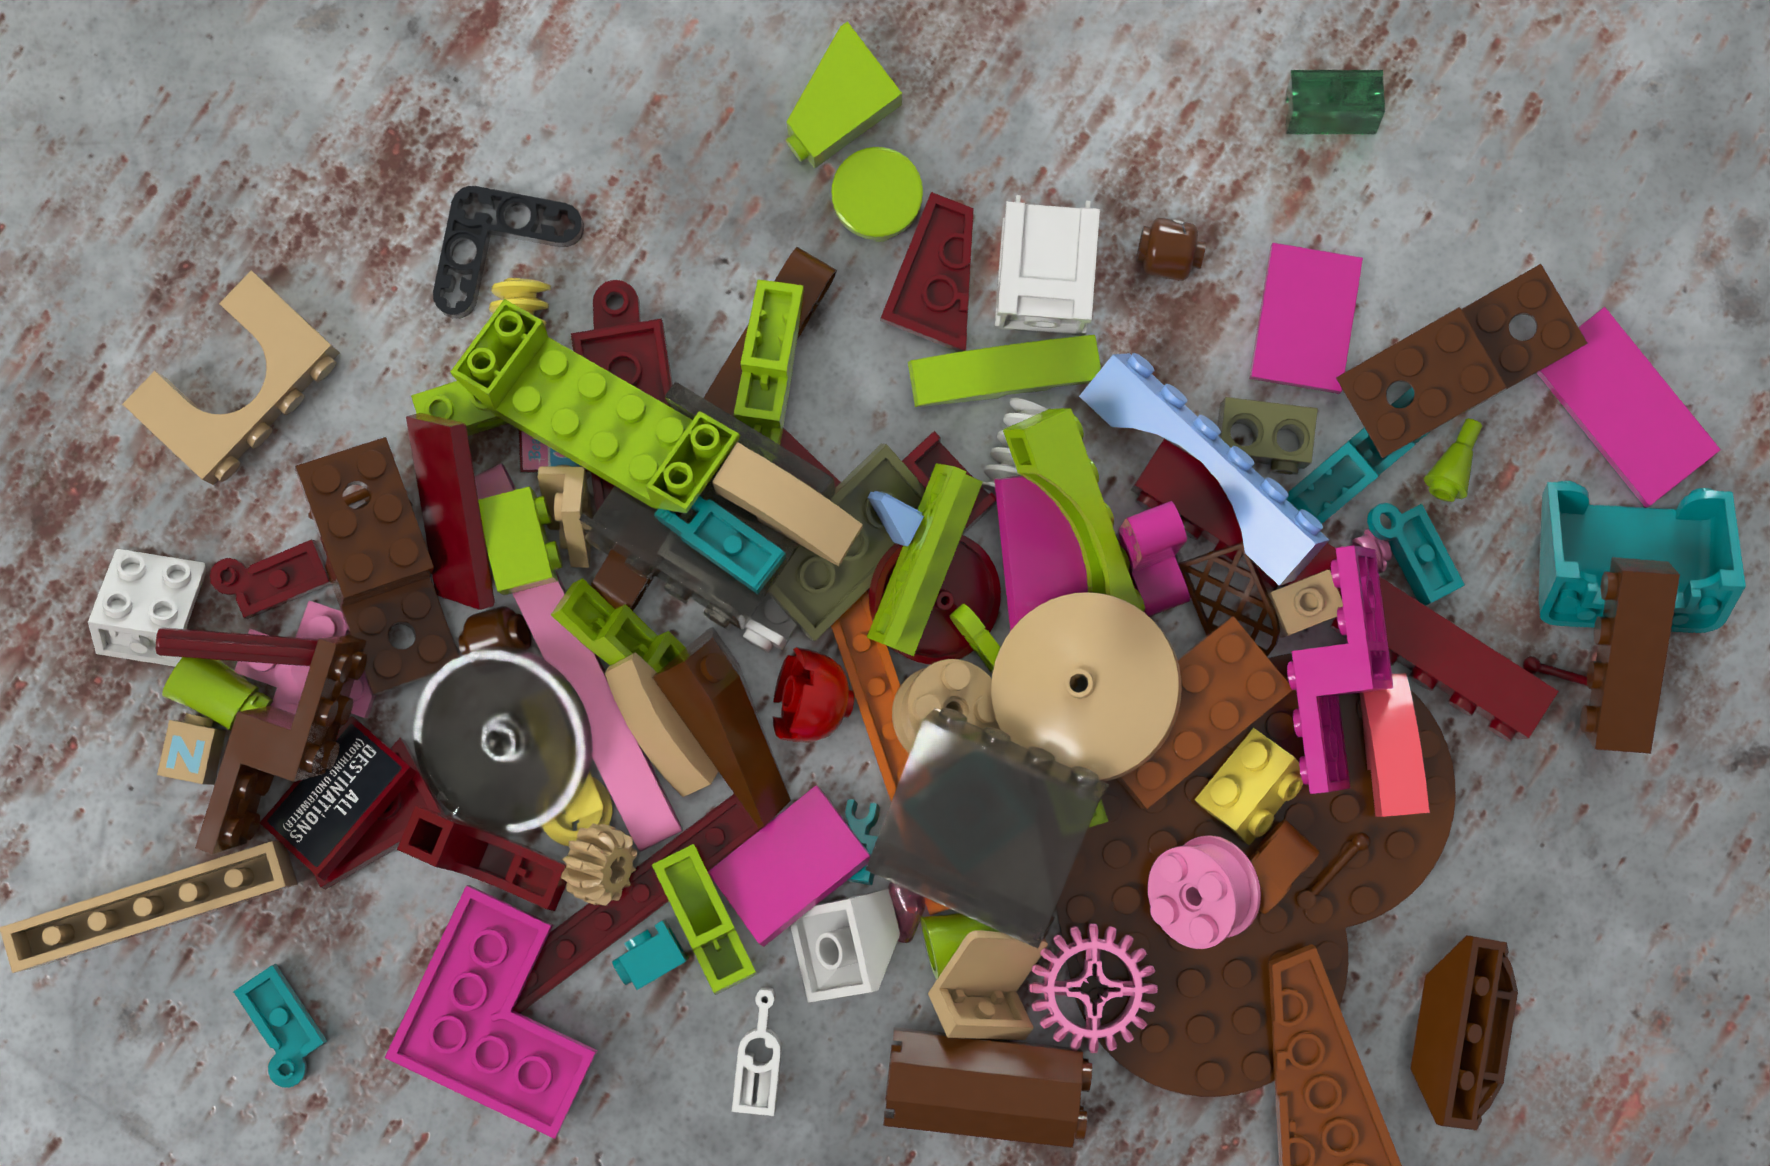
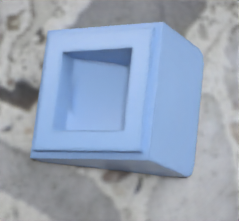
[867,491,924,547]

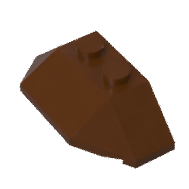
[1410,935,1518,1130]

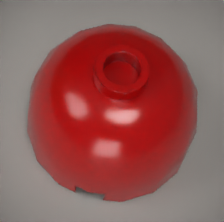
[773,647,854,743]

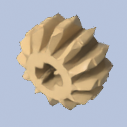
[561,823,637,906]

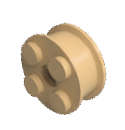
[892,659,1001,767]

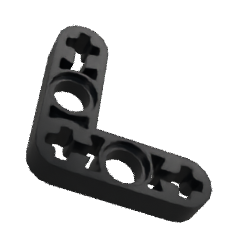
[433,186,584,319]

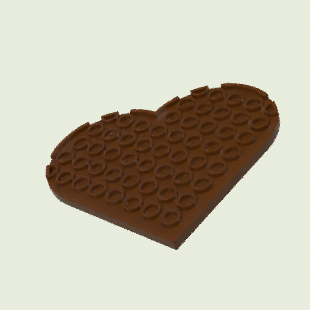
[1026,653,1456,1097]

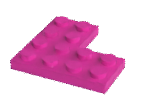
[385,885,598,1139]

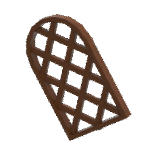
[1178,541,1280,657]

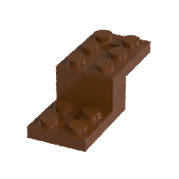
[1336,264,1588,458]
[295,437,462,697]
[195,635,367,854]

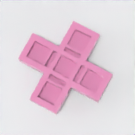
[234,600,376,718]

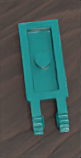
[654,496,786,594]

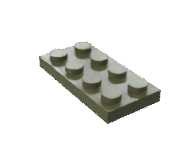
[763,443,926,641]

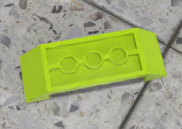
[450,299,740,513]

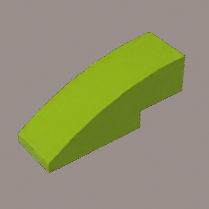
[652,844,757,995]

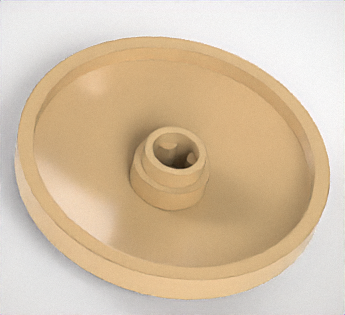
[991,592,1182,783]

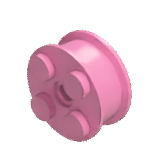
[1148,835,1261,949]

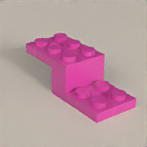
[1287,545,1394,794]

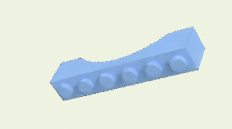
[1079,353,1329,586]

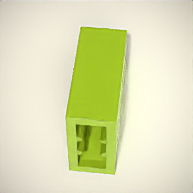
[785,21,902,168]

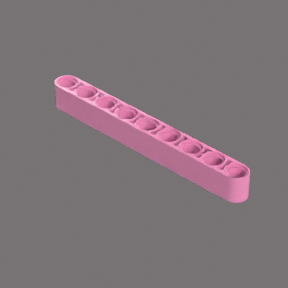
[475,463,682,852]

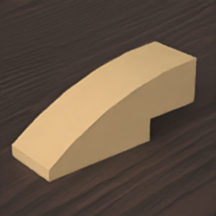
[712,442,863,567]
[604,653,718,797]

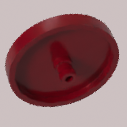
[869,535,1001,665]

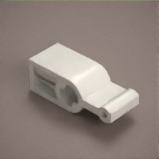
[731,987,782,1116]

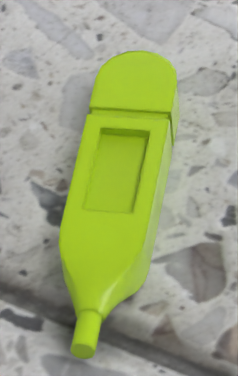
[949,604,1001,673]

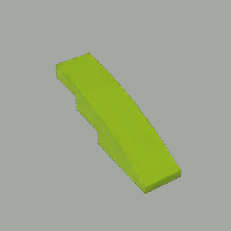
[728,279,804,465]
[908,335,1101,407]
[551,578,686,673]

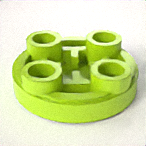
[831,147,923,242]

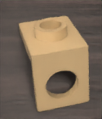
[1268,570,1343,638]

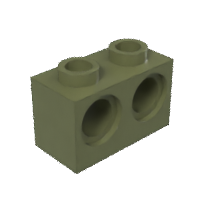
[1217,397,1318,475]

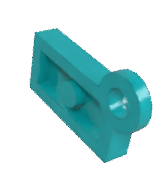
[1367,503,1465,606]

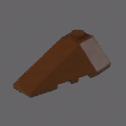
[652,627,791,828]

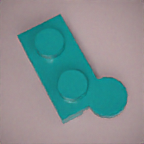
[233,964,327,1088]

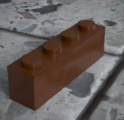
[1580,557,1680,754]

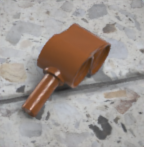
[1248,819,1320,915]

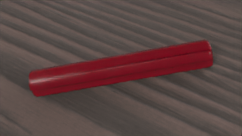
[155,628,319,667]

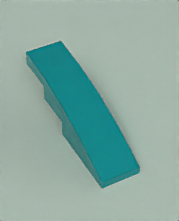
[1286,387,1431,524]

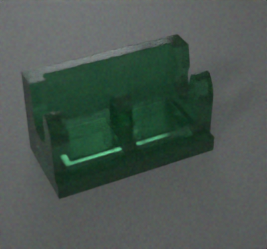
[1285,70,1385,134]

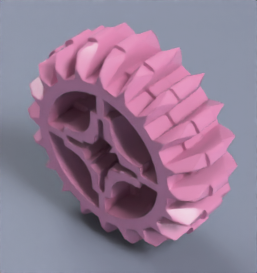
[1029,924,1158,1053]

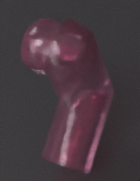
[888,871,926,943]

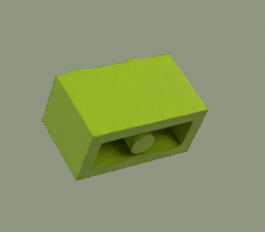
[478,486,563,595]

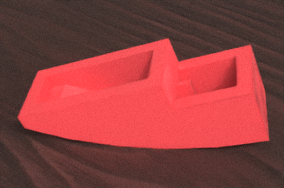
[1360,673,1430,817]

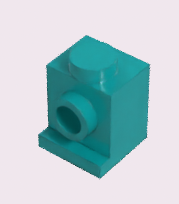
[612,919,689,990]

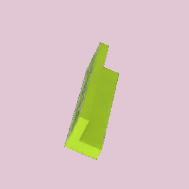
[867,463,983,656]

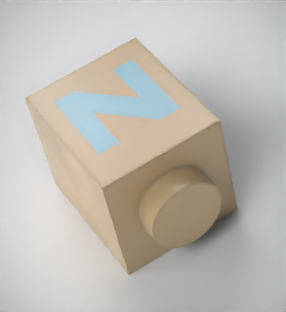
[157,713,226,785]

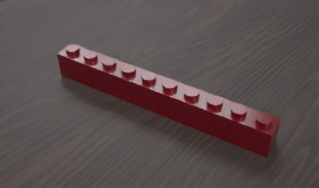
[1131,438,1559,742]

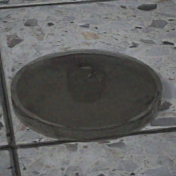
[413,646,593,833]

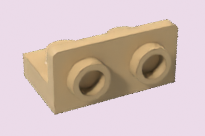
[537,465,594,568]

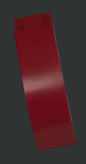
[397,806,567,911]

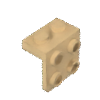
[928,930,1048,1040]

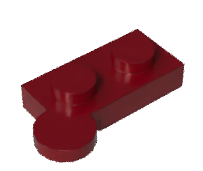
[210,539,331,619]

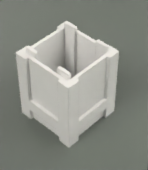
[994,195,1100,336]

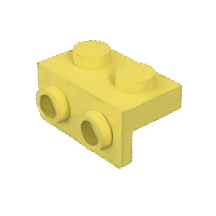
[1195,728,1303,845]

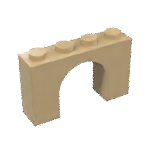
[122,270,340,485]

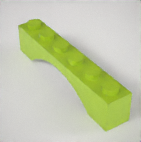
[1003,408,1145,612]

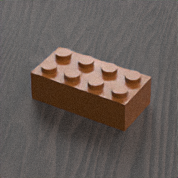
[1117,616,1292,809]

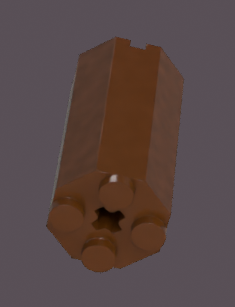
[883,1027,1092,1148]

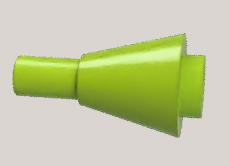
[1424,418,1483,502]

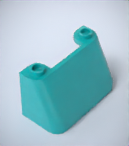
[1538,480,1746,633]

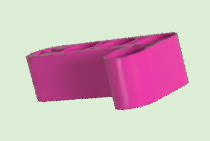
[1116,501,1190,617]

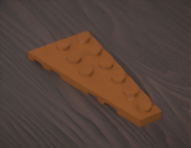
[1269,944,1402,1166]

